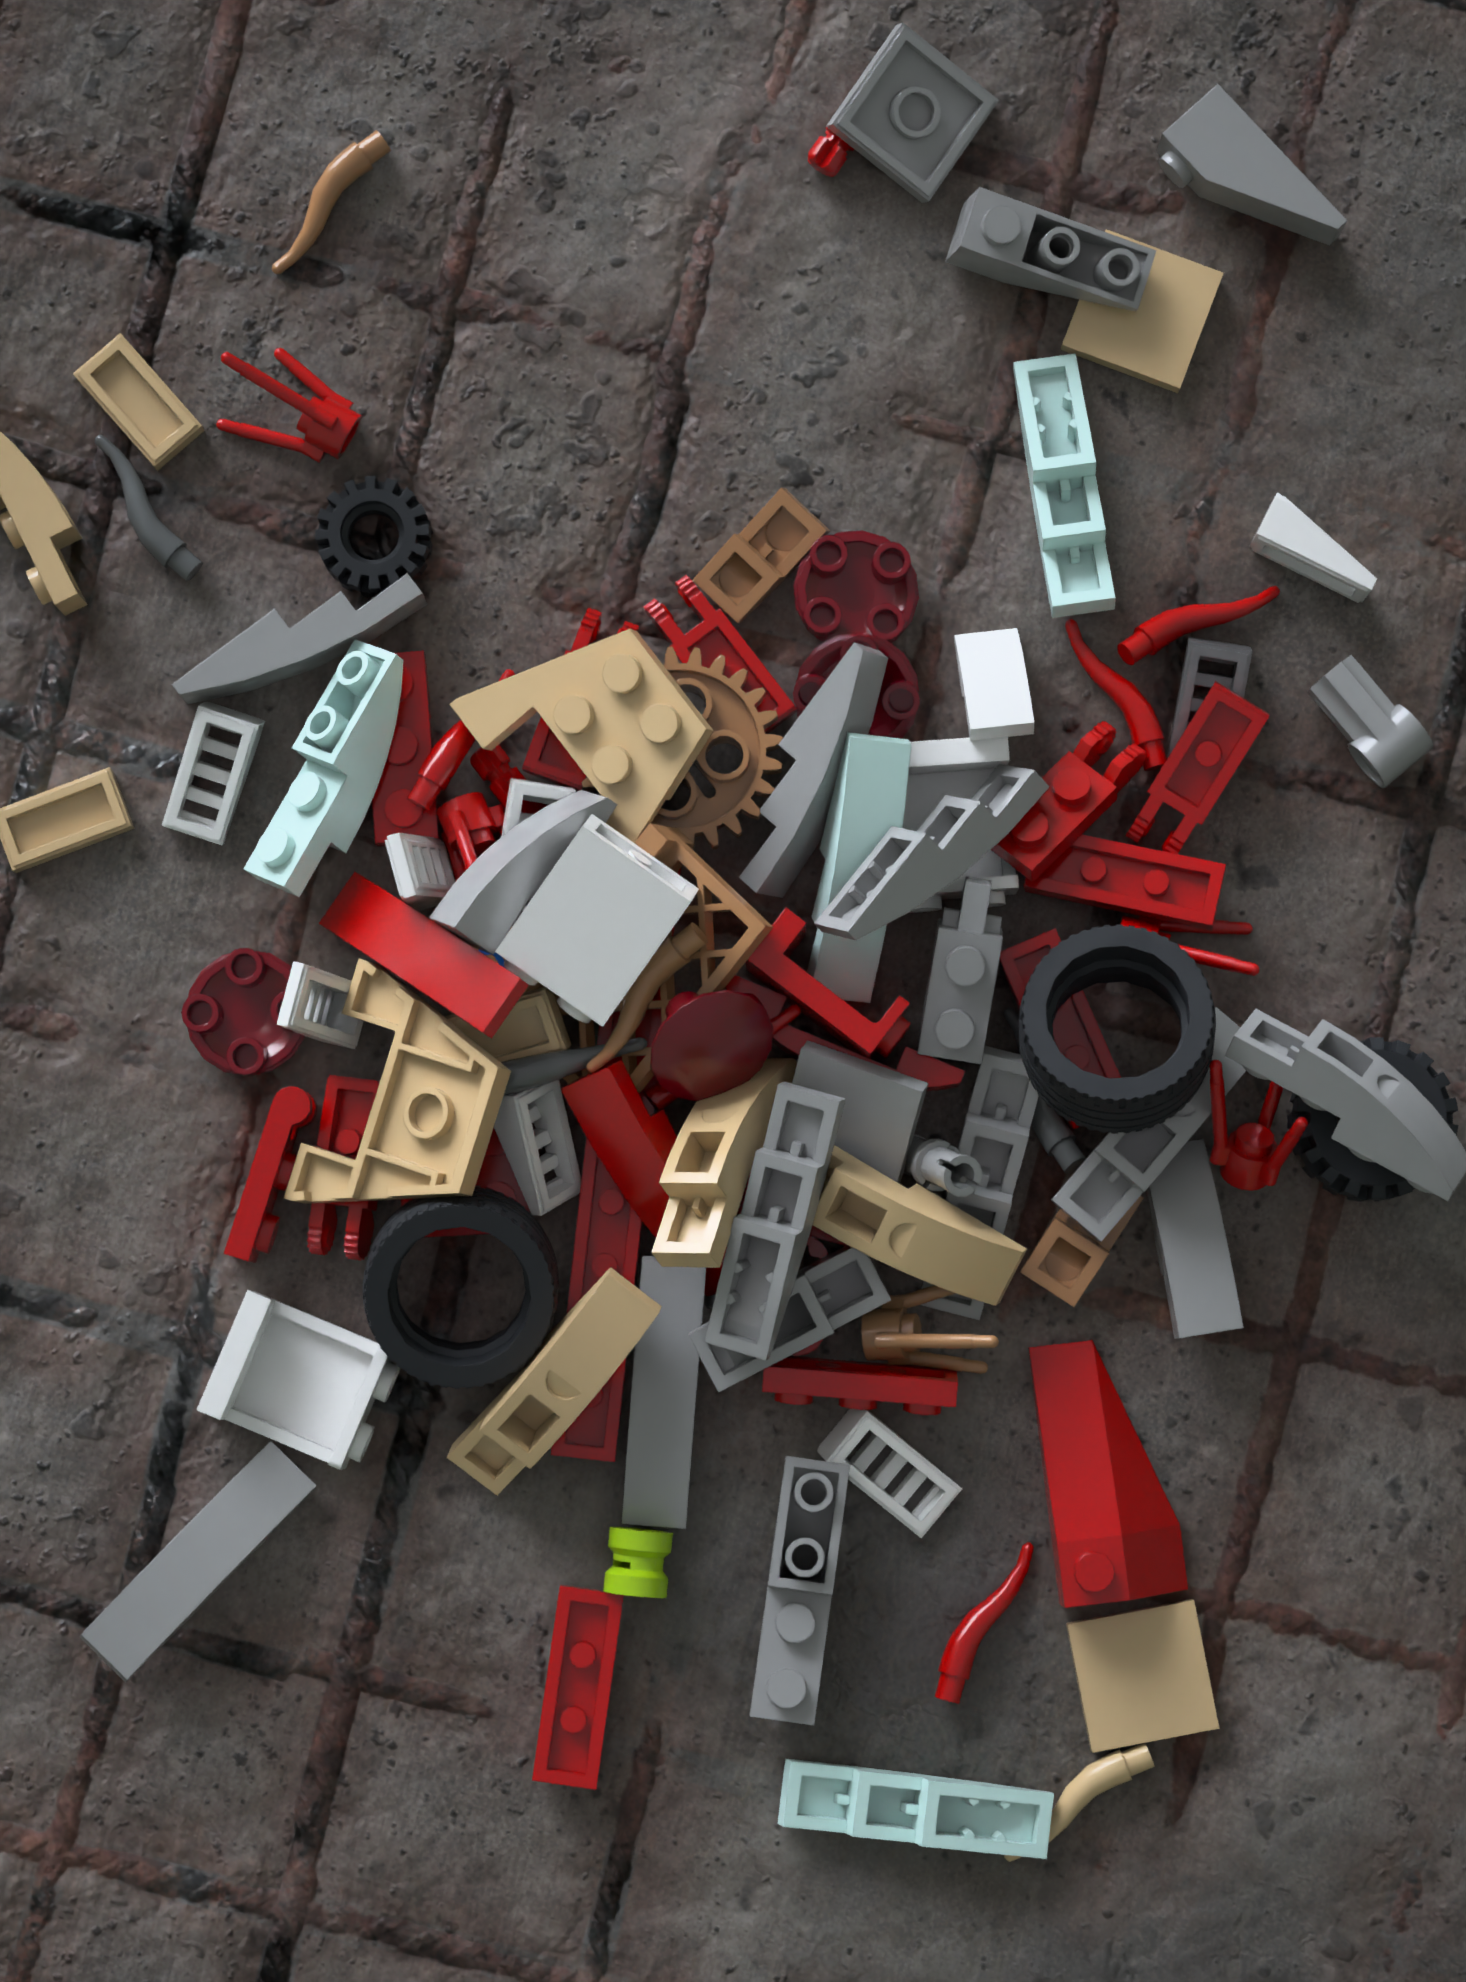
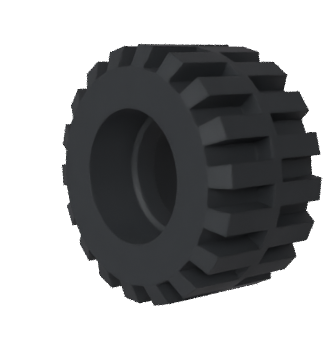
[1287,1037,1459,1202]

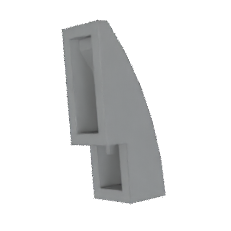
[429,790,617,955]
[1146,1139,1244,1339]
[688,1245,891,1392]

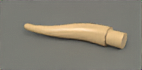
[1004,1743,1155,1862]

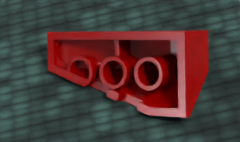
[1028,1340,1188,1608]

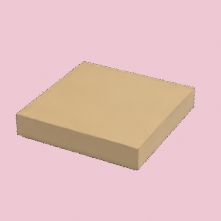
[1061,229,1223,393]
[1066,1599,1220,1753]

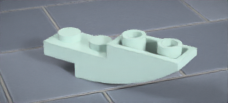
[244,639,404,897]

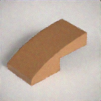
[692,487,830,623]
[1020,1194,1144,1307]

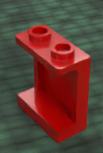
[746,907,911,1059]

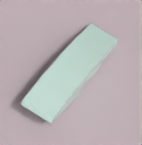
[1013,353,1116,618]
[807,732,911,1003]
[778,1759,1054,1859]

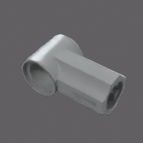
[1307,655,1434,788]

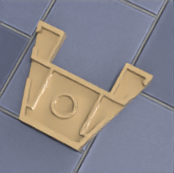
[449,629,713,843]
[284,958,511,1204]

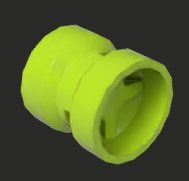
[603,1526,673,1598]

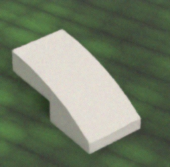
[954,628,1034,741]

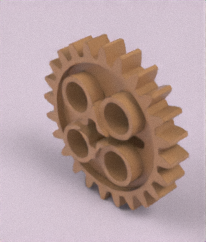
[581,646,783,851]

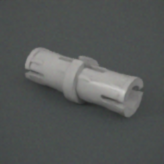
[903,1134,982,1197]

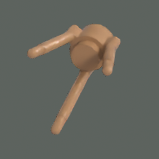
[861,1285,999,1374]

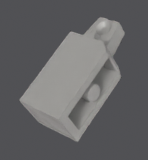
[918,876,1003,1064]

